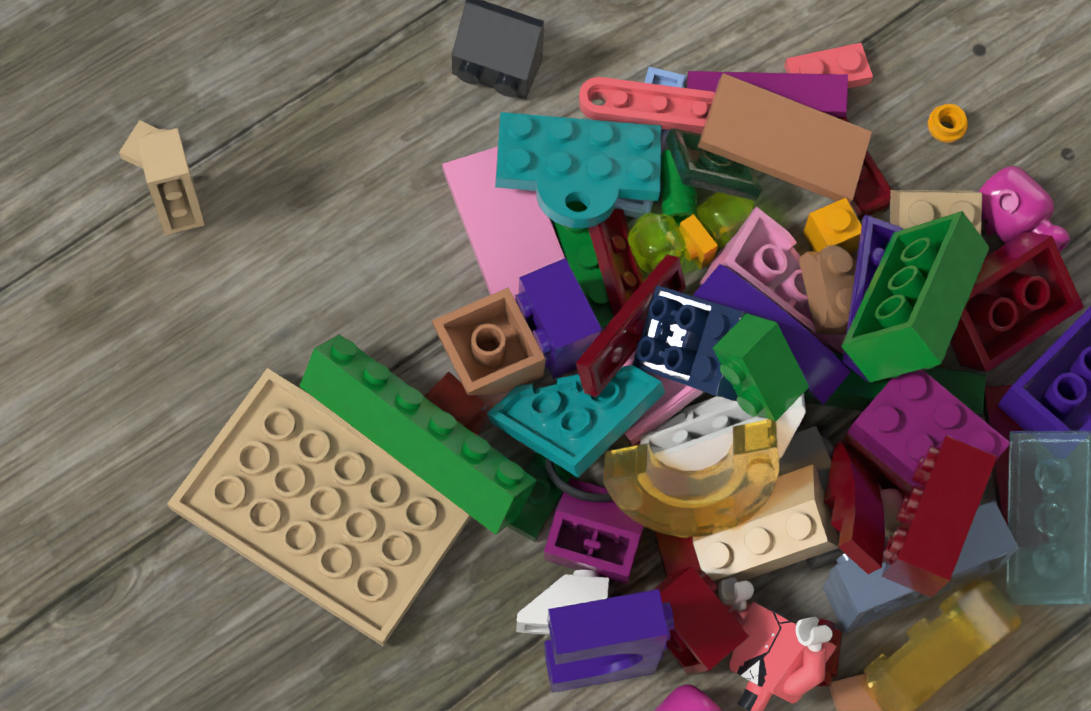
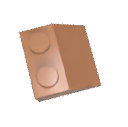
[432,287,545,396]

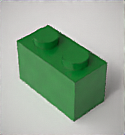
[712,313,809,422]

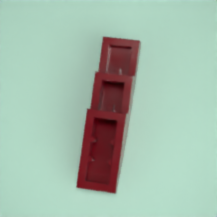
[823,441,885,575]

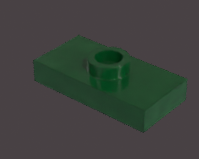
[507,452,574,542]

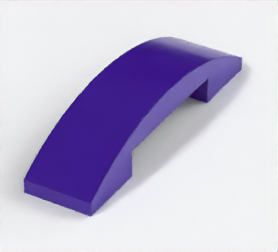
[693,264,851,405]

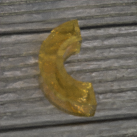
[603,419,779,538]
[860,577,1025,711]

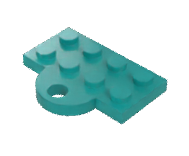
[495,112,661,228]

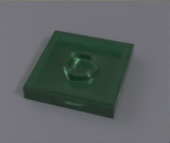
[665,128,762,201]

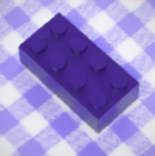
[997,306,1091,462]

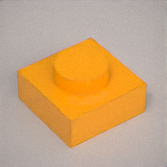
[677,214,718,270]

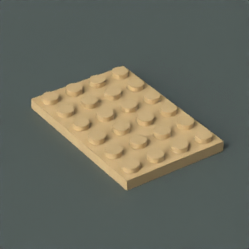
[167,368,471,646]

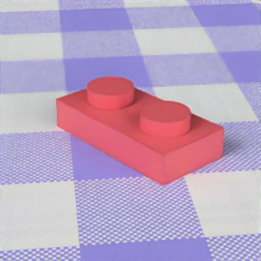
[784,43,873,89]

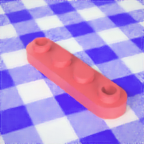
[579,77,715,134]

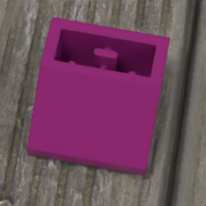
[544,478,652,585]

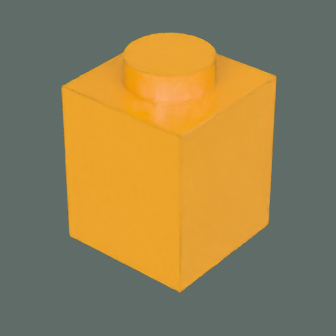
[803,198,862,254]

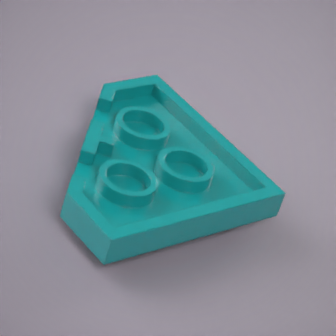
[487,365,666,477]

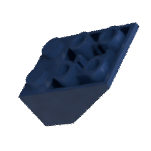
[632,285,778,401]

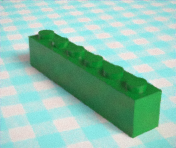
[299,334,537,535]

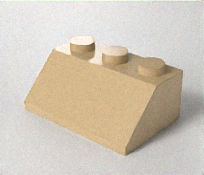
[693,464,839,588]

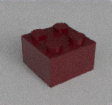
[652,566,749,674]

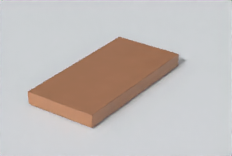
[698,73,872,204]

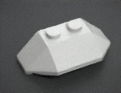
[640,394,806,486]

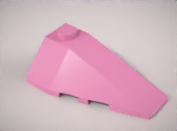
[700,207,846,354]

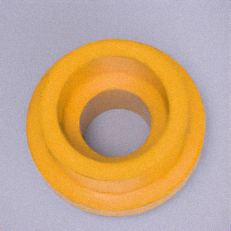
[927,104,968,143]

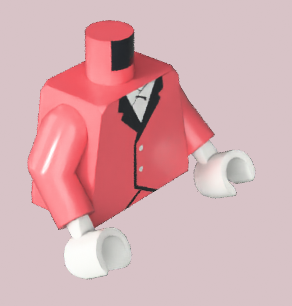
[718,577,836,711]

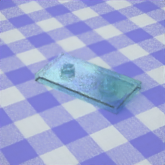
[1007,431,1091,605]

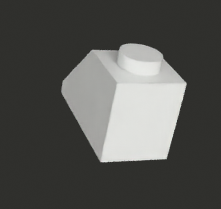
[516,570,609,635]

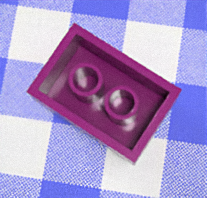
[847,369,1011,488]

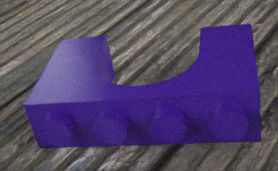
[543,589,674,693]

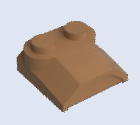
[799,245,858,335]

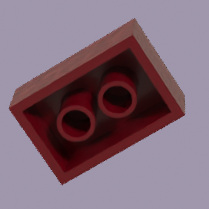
[950,232,1084,372]
[881,435,997,598]

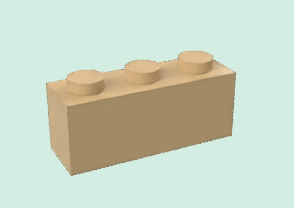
[136,128,205,235]

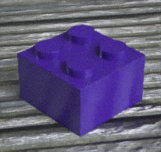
[515,258,602,379]

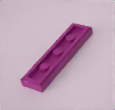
[687,71,848,117]

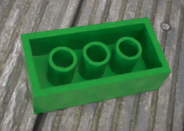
[842,211,989,382]

